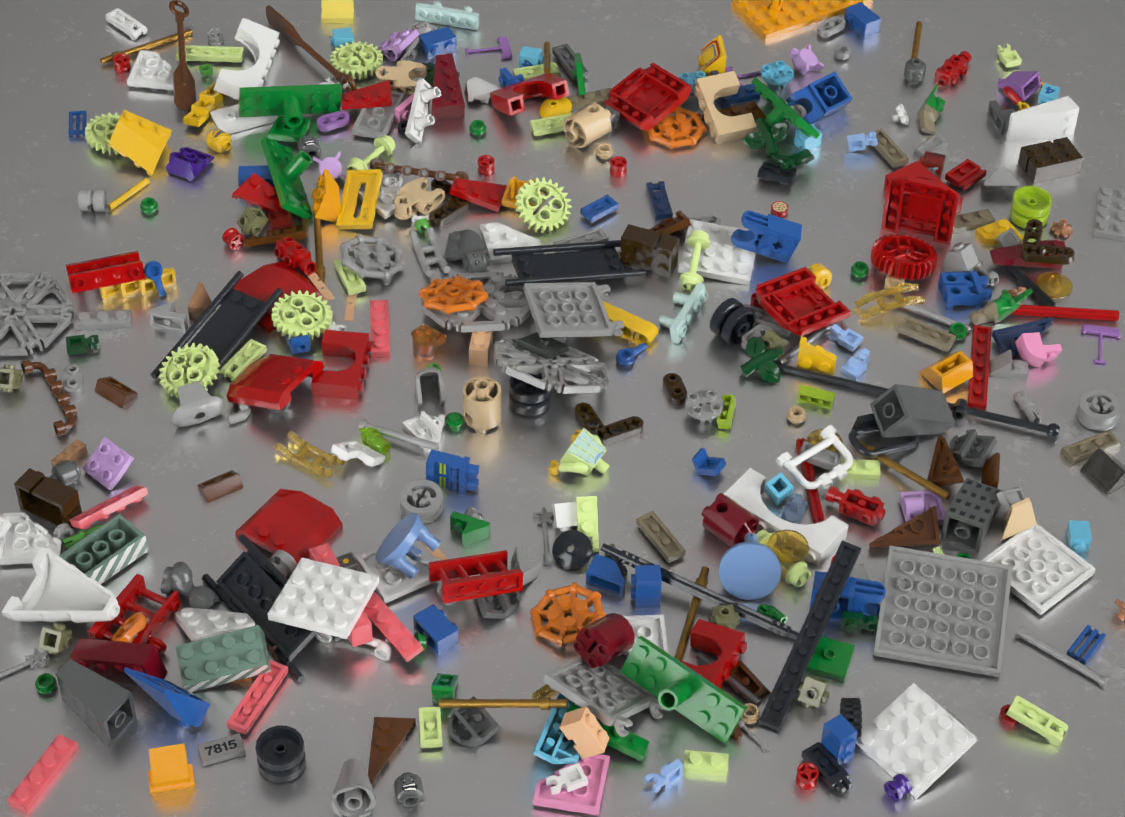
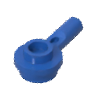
[144,261,166,296]
[616,343,647,366]

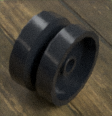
[709,298,757,346]
[509,373,551,416]
[255,725,306,783]

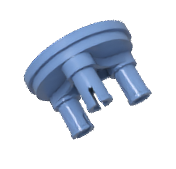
[375,512,441,579]
[719,532,781,600]

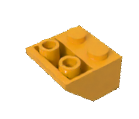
[311,169,341,222]
[920,351,973,393]

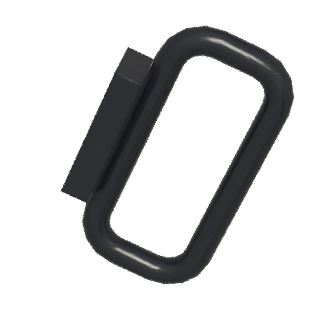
[848,413,920,458]

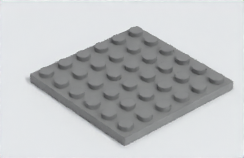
[873,546,1013,677]

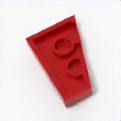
[341,80,392,110]
[232,173,289,218]
[449,178,507,212]

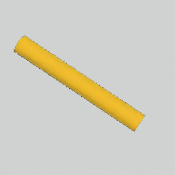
[107,178,150,211]

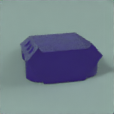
[165,146,214,182]

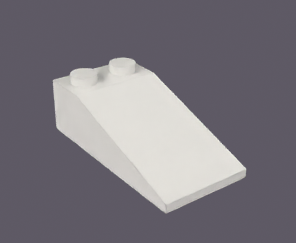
[1006,96,1080,142]

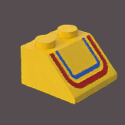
[698,35,726,76]

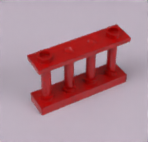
[66,251,146,293]
[429,550,523,604]
[88,574,180,644]

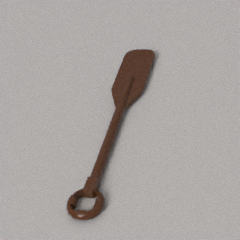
[169,0,196,112]
[266,5,357,92]

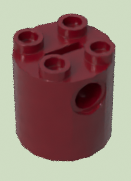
[701,493,759,547]
[573,613,635,668]

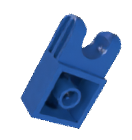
[786,72,853,124]
[731,211,802,263]
[809,571,886,621]

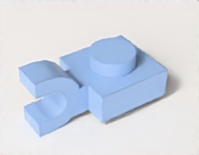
[847,131,878,152]
[828,323,863,352]
[840,348,870,381]
[644,759,684,793]

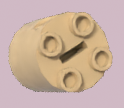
[563,102,611,148]
[463,376,501,433]

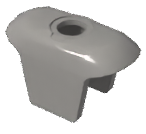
[414,367,445,408]
[172,381,225,427]

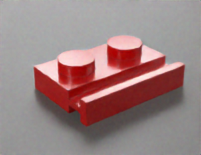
[945,159,987,191]

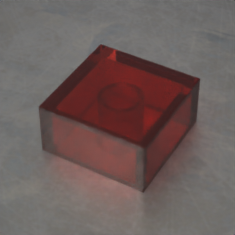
[267,210,294,231]

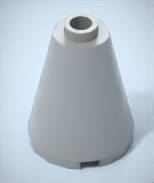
[331,759,376,817]

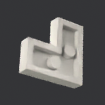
[331,440,385,467]

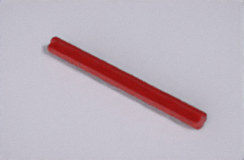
[1010,304,1120,321]
[796,438,825,524]

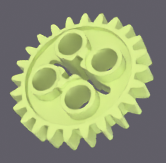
[330,41,383,80]
[85,112,121,155]
[514,177,572,234]
[272,290,332,341]
[159,343,220,399]

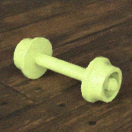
[346,135,396,170]
[679,230,710,292]
[756,530,811,588]

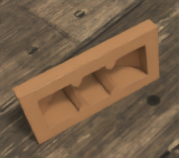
[188,282,216,320]

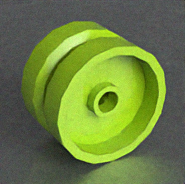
[1010,186,1052,230]

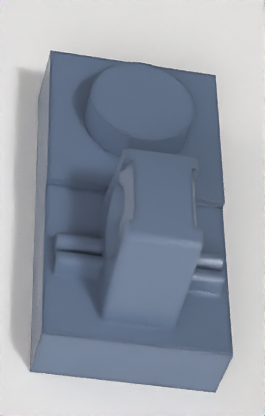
[781,493,808,524]

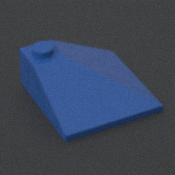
[124,667,210,728]

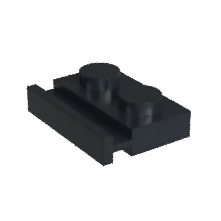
[757,162,797,185]

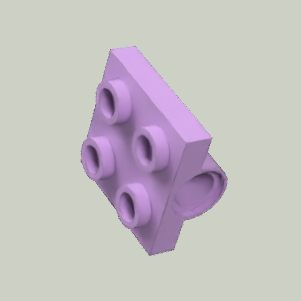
[378,29,419,62]
[82,437,135,491]
[899,490,946,525]

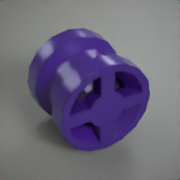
[884,773,912,802]

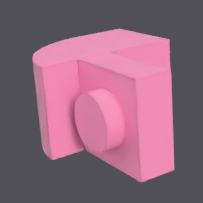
[1015,332,1062,367]

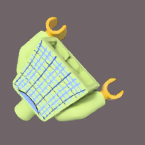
[548,428,610,476]

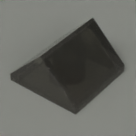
[1080,448,1125,495]

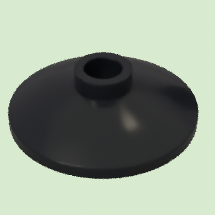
[552,530,592,570]

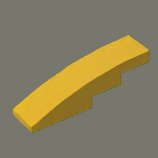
[183,83,226,127]
[99,268,177,299]

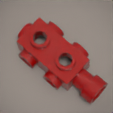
[935,51,972,88]
[274,237,317,275]
[825,486,886,527]

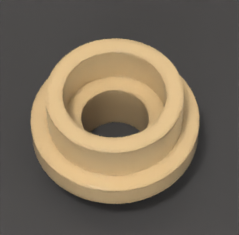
[596,143,613,159]
[787,406,806,423]
[741,703,760,724]

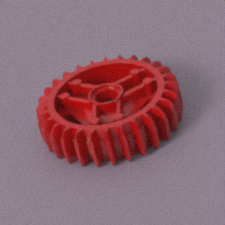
[870,233,938,281]

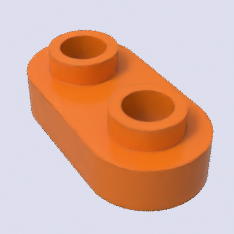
[112,612,147,643]

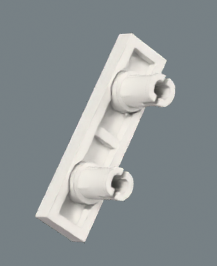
[405,78,441,144]

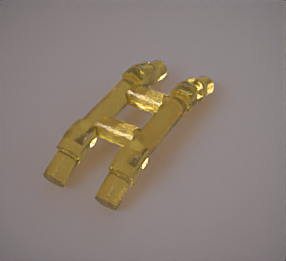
[855,283,925,321]
[274,431,345,478]

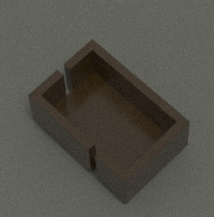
[1018,137,1083,184]
[620,224,679,278]
[14,468,82,528]

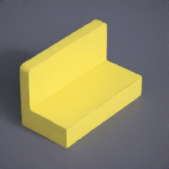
[321,0,354,23]

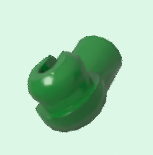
[757,604,788,624]

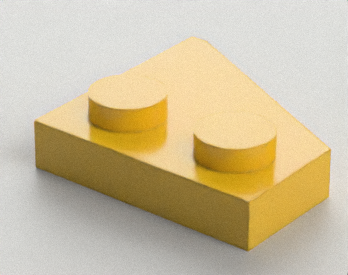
[975,218,1024,244]
[797,336,837,374]

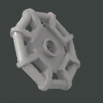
[339,234,405,280]

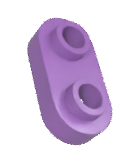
[316,111,350,132]

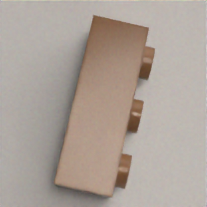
[51,439,88,467]

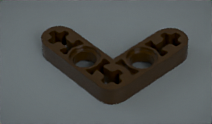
[430,178,471,228]
[1021,219,1074,265]
[575,402,644,446]

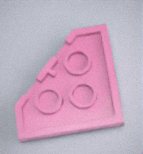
[533,754,610,816]

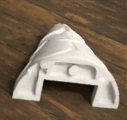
[2,547,120,623]

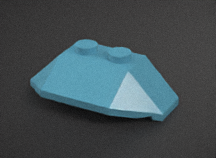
[532,693,580,764]

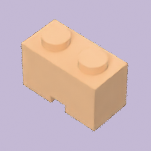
[469,331,493,367]
[559,706,609,759]

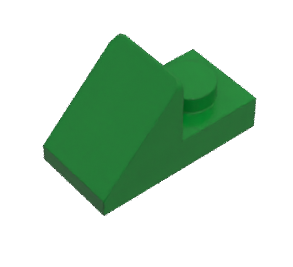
[450,511,490,546]
[431,673,458,704]

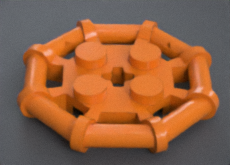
[647,106,707,149]
[419,275,488,315]
[530,582,607,647]

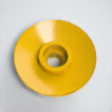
[539,97,572,118]

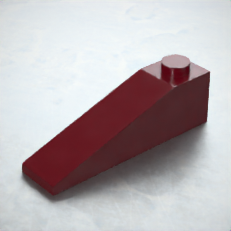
[990,240,1067,269]

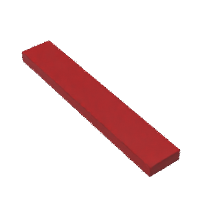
[967,325,992,411]

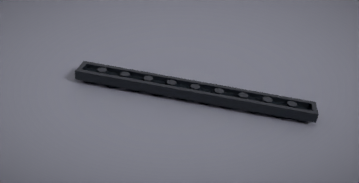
[759,540,861,732]

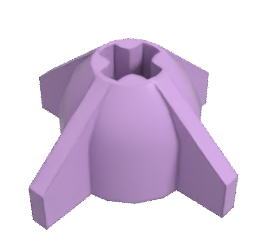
[789,44,824,75]
[313,151,346,179]

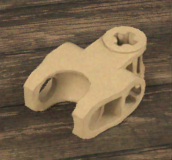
[376,60,428,96]
[394,177,445,220]

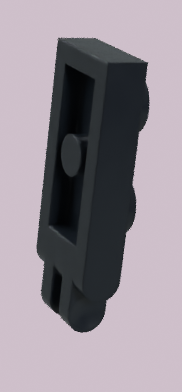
[801,742,853,794]

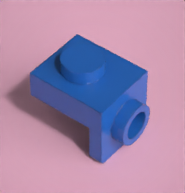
[498,67,524,87]
[286,334,310,354]
[692,448,726,476]

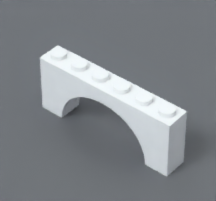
[213,18,280,100]
[724,468,848,566]

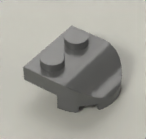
[444,229,485,262]
[949,429,997,467]
[476,591,521,619]
[447,696,501,747]

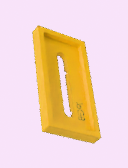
[336,169,383,230]

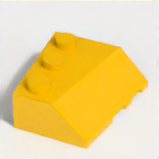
[108,110,172,177]

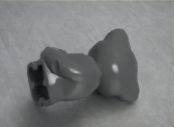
[160,562,220,609]

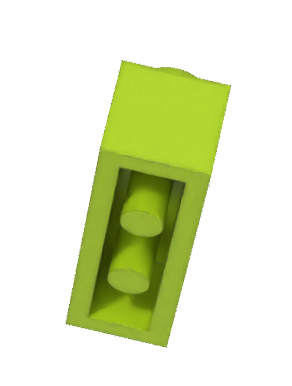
[797,385,835,409]
[717,394,736,429]

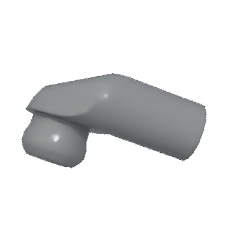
[227,404,251,425]

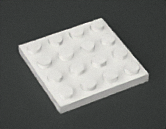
[678,219,756,286]
[981,524,1096,615]
[268,558,379,639]
[855,683,977,800]

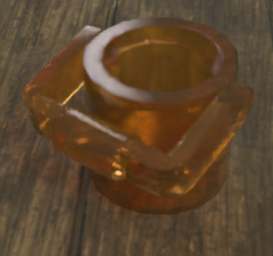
[411,324,446,362]

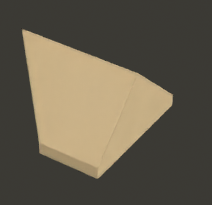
[1002,497,1037,540]

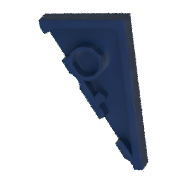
[992,317,1053,359]

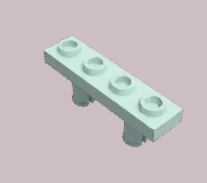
[415,1,479,30]
[659,283,708,344]

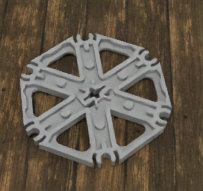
[421,272,532,332]
[0,273,74,356]
[493,338,609,394]

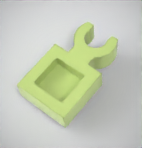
[997,44,1022,67]

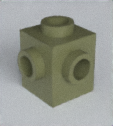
[237,206,268,236]
[760,329,789,358]
[0,364,23,392]
[708,604,740,630]
[38,623,73,655]
[797,674,830,709]

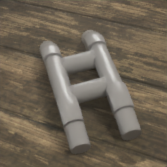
[409,227,450,277]

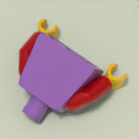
[998,71,1050,111]

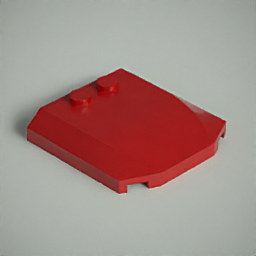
[604,63,692,130]
[881,176,960,245]
[234,261,324,333]
[755,267,851,336]
[226,354,324,410]
[235,489,343,565]

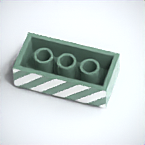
[59,514,148,584]
[175,625,272,693]

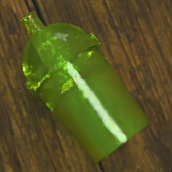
[359,427,391,455]

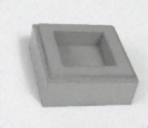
[996,228,1022,247]

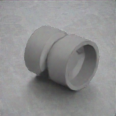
[78,189,107,212]
[262,550,297,586]

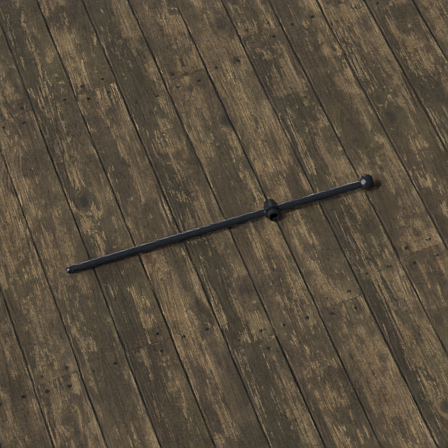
[775,362,1060,438]

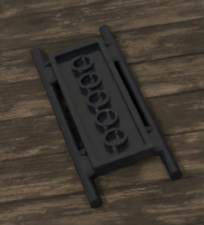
[493,240,646,287]
[150,271,283,379]
[202,534,341,682]

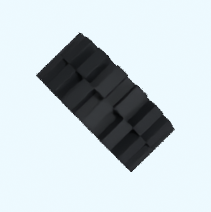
[840,698,862,737]

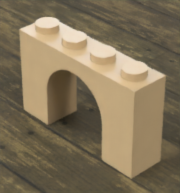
[693,71,757,144]

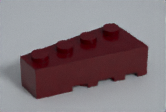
[431,53,465,121]
[69,638,168,688]

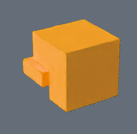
[148,743,195,795]

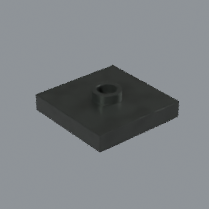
[517,332,568,360]

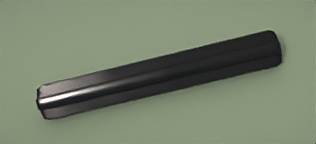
[1005,265,1056,307]

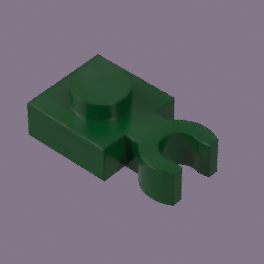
[66,335,100,355]
[840,611,878,632]

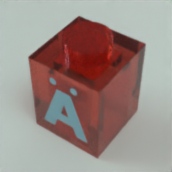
[919,151,946,179]

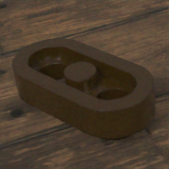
[663,373,687,405]

